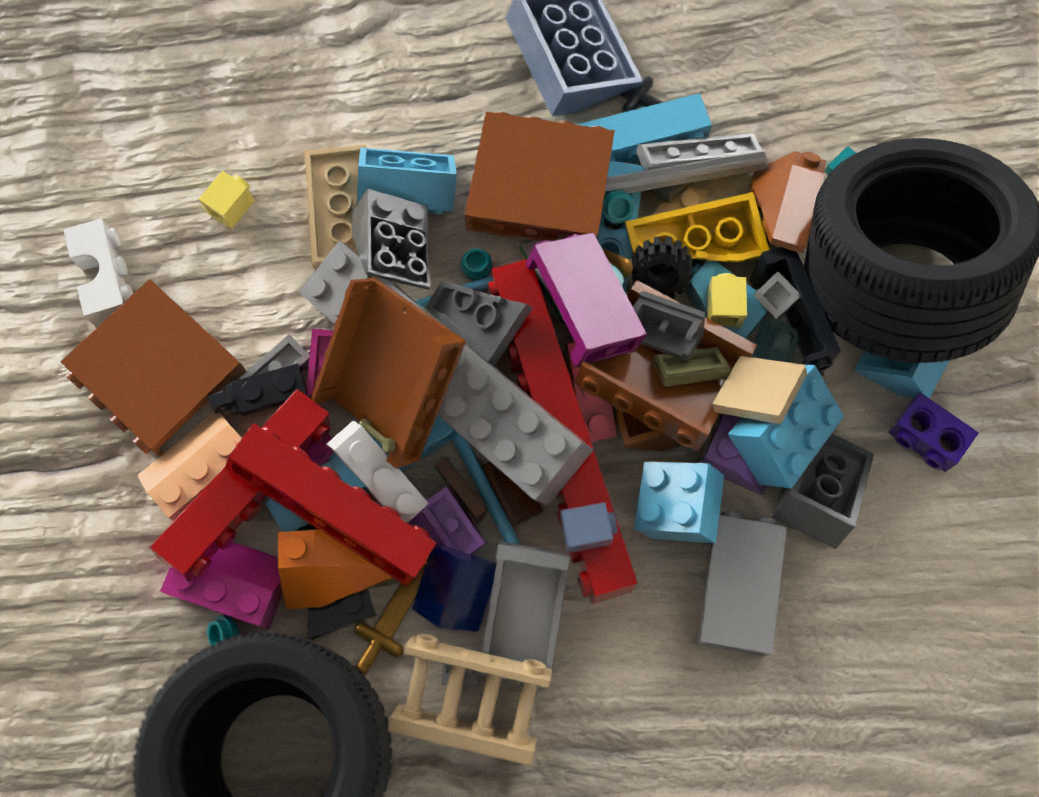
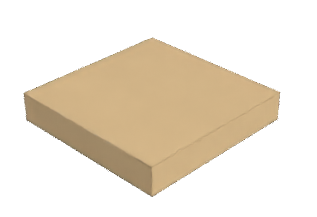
[712,356,807,424]

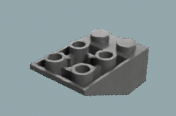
[352,189,430,290]

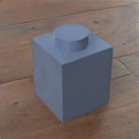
[560,503,618,553]

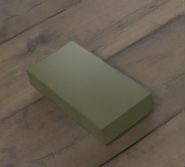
[652,347,731,387]

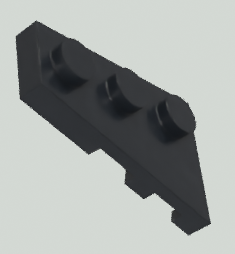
[308,527,377,640]

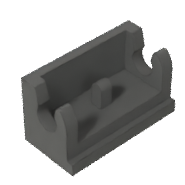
[633,291,706,361]

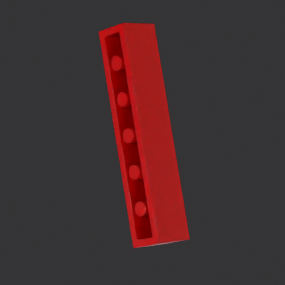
[150,389,331,583]
[225,423,437,587]

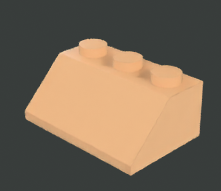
[138,412,242,521]

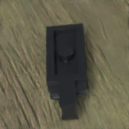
[208,363,308,416]

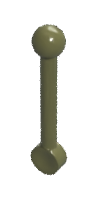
[359,419,395,453]

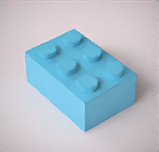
[728,365,844,489]

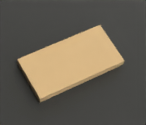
[304,144,367,269]

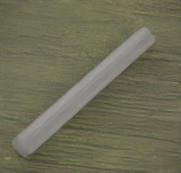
[604,151,768,197]

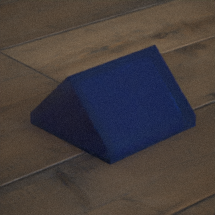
[412,543,497,632]

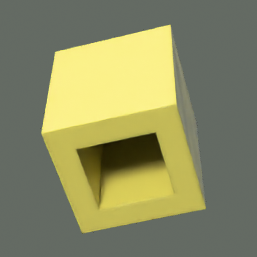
[198,171,255,230]
[707,273,747,328]

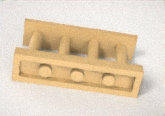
[388,634,552,766]

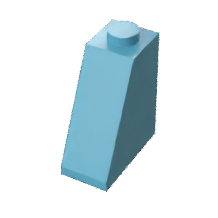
[686,260,769,339]

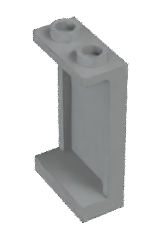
[695,511,787,657]
[477,541,571,690]

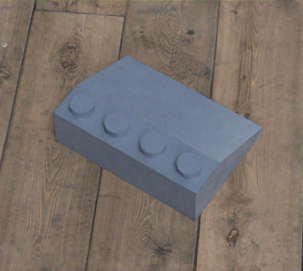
[506,0,643,116]

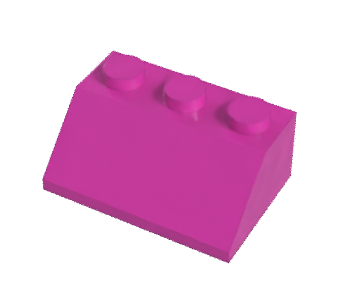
[160,542,283,630]

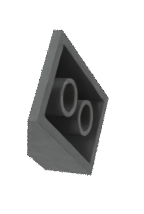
[772,434,874,549]

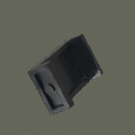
[749,247,841,377]

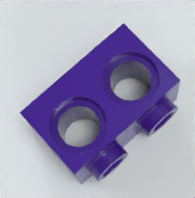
[888,392,979,472]

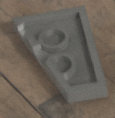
[425,281,533,365]

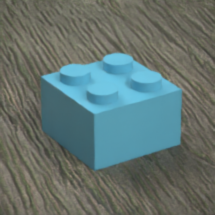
[634,462,725,543]

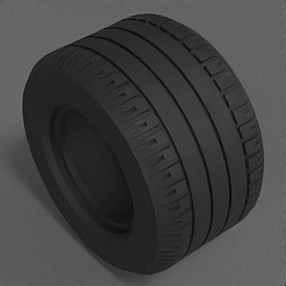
[804,138,1039,363]
[133,632,392,797]

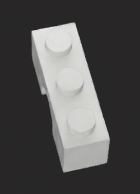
[63,218,133,327]
[327,421,429,523]

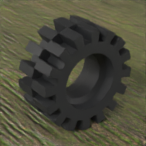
[632,236,692,299]

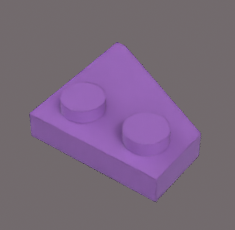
[408,486,488,564]

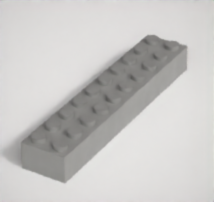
[299,240,594,506]

